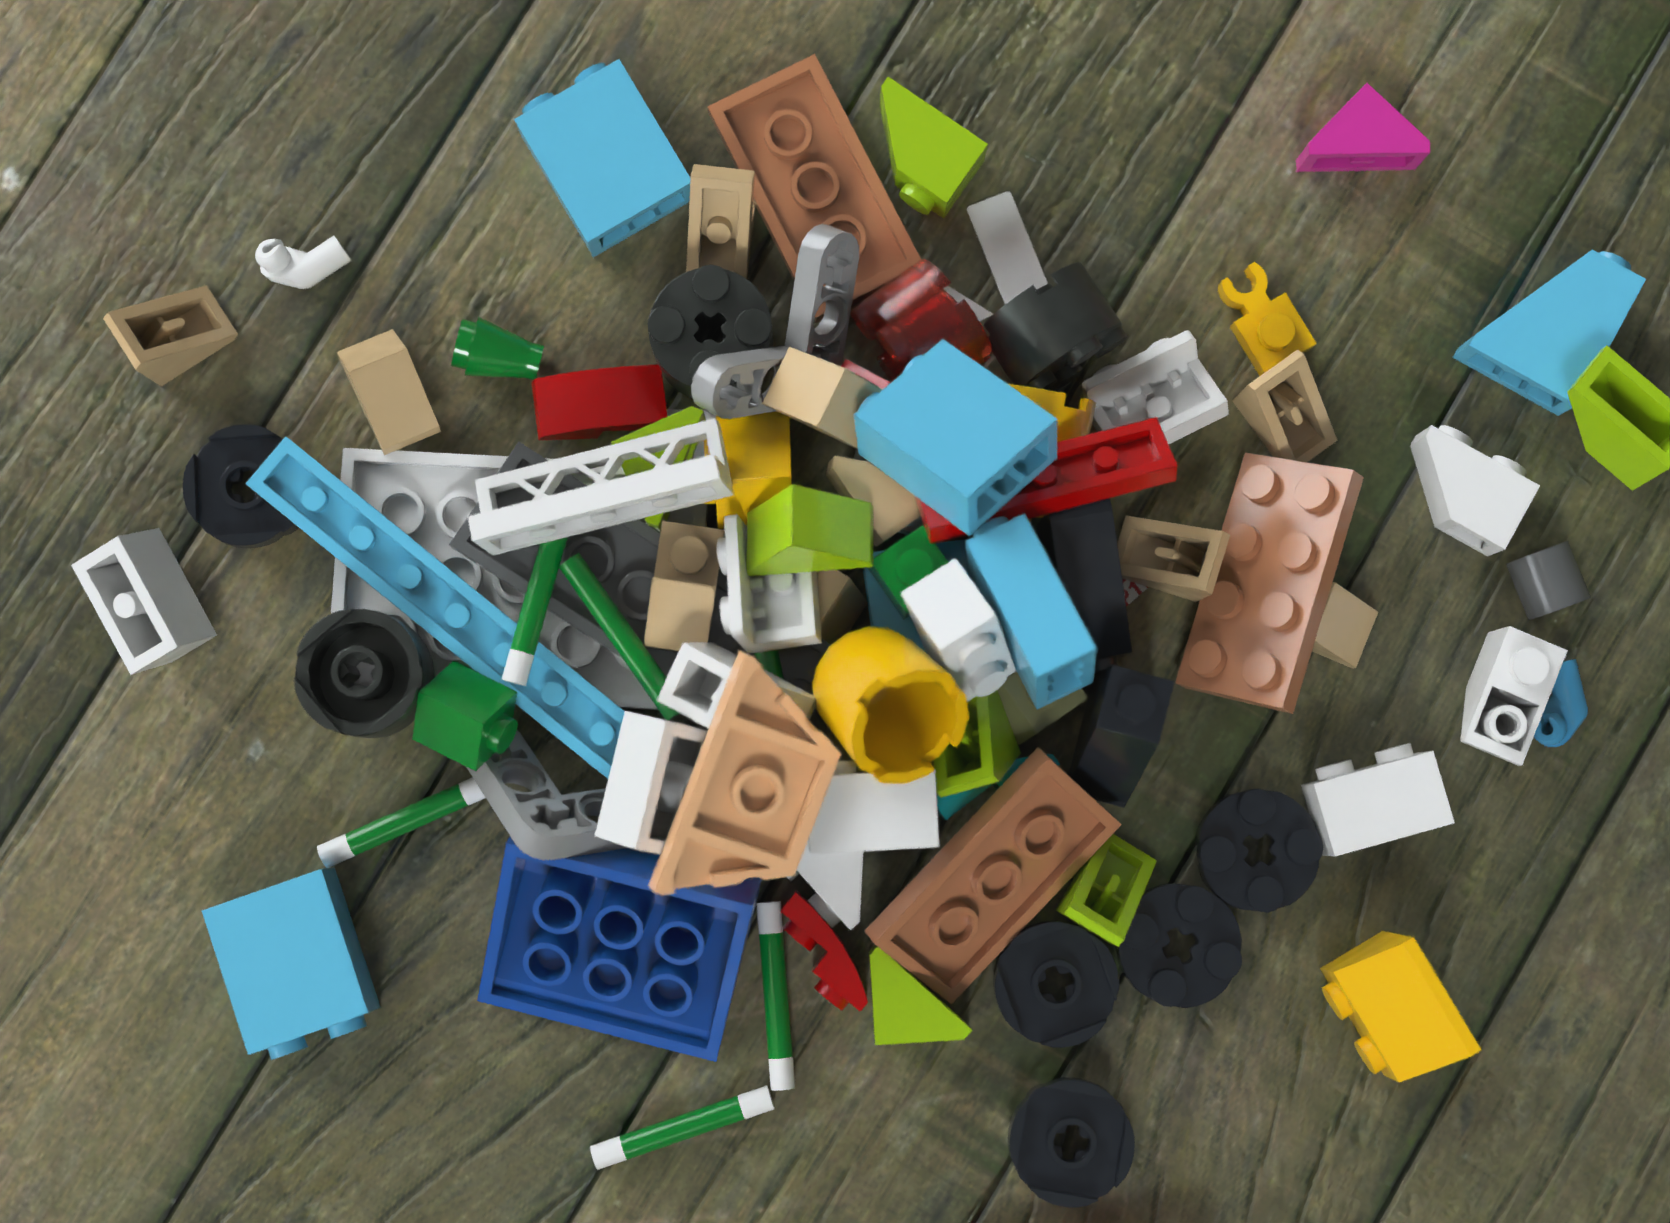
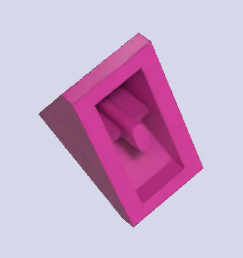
[1296,83,1431,172]

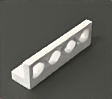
[468,418,734,555]

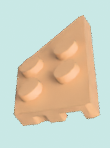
[649,651,841,895]

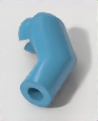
[1534,659,1588,747]

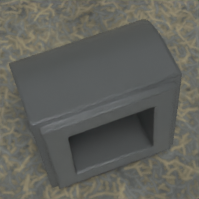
[1506,541,1591,620]

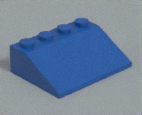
[477,836,762,1062]

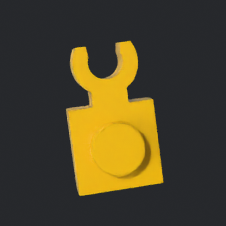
[1218,262,1317,377]

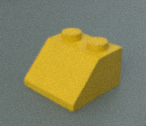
[1320,931,1481,1083]

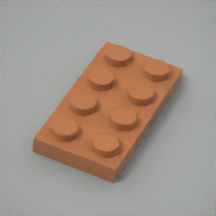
[707,54,924,323]
[1175,453,1364,714]
[865,747,1122,1004]

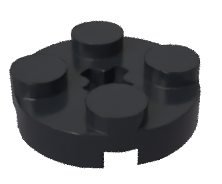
[183,425,299,548]
[1195,789,1324,913]
[1116,883,1242,1008]
[993,921,1119,1048]
[1008,1077,1135,1207]

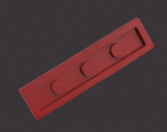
[914,417,1177,544]

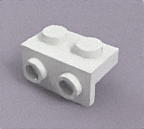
[1082,330,1229,445]
[717,514,822,654]

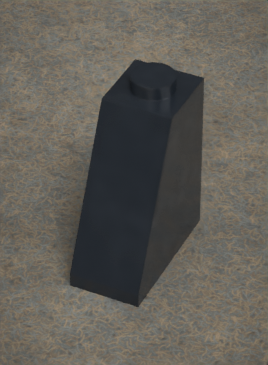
[1036,498,1132,674]
[1068,665,1175,808]

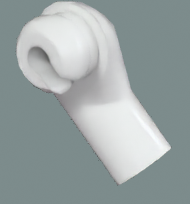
[255,235,352,289]

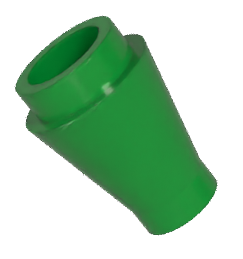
[451,317,544,380]

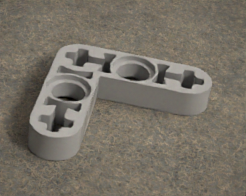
[691,224,859,419]
[467,730,629,860]

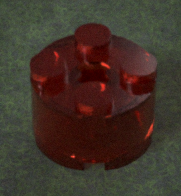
[851,259,993,382]

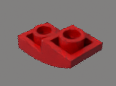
[532,365,668,441]
[780,890,868,1012]

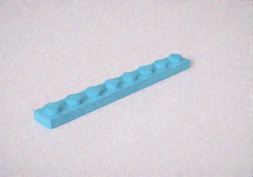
[245,436,625,779]

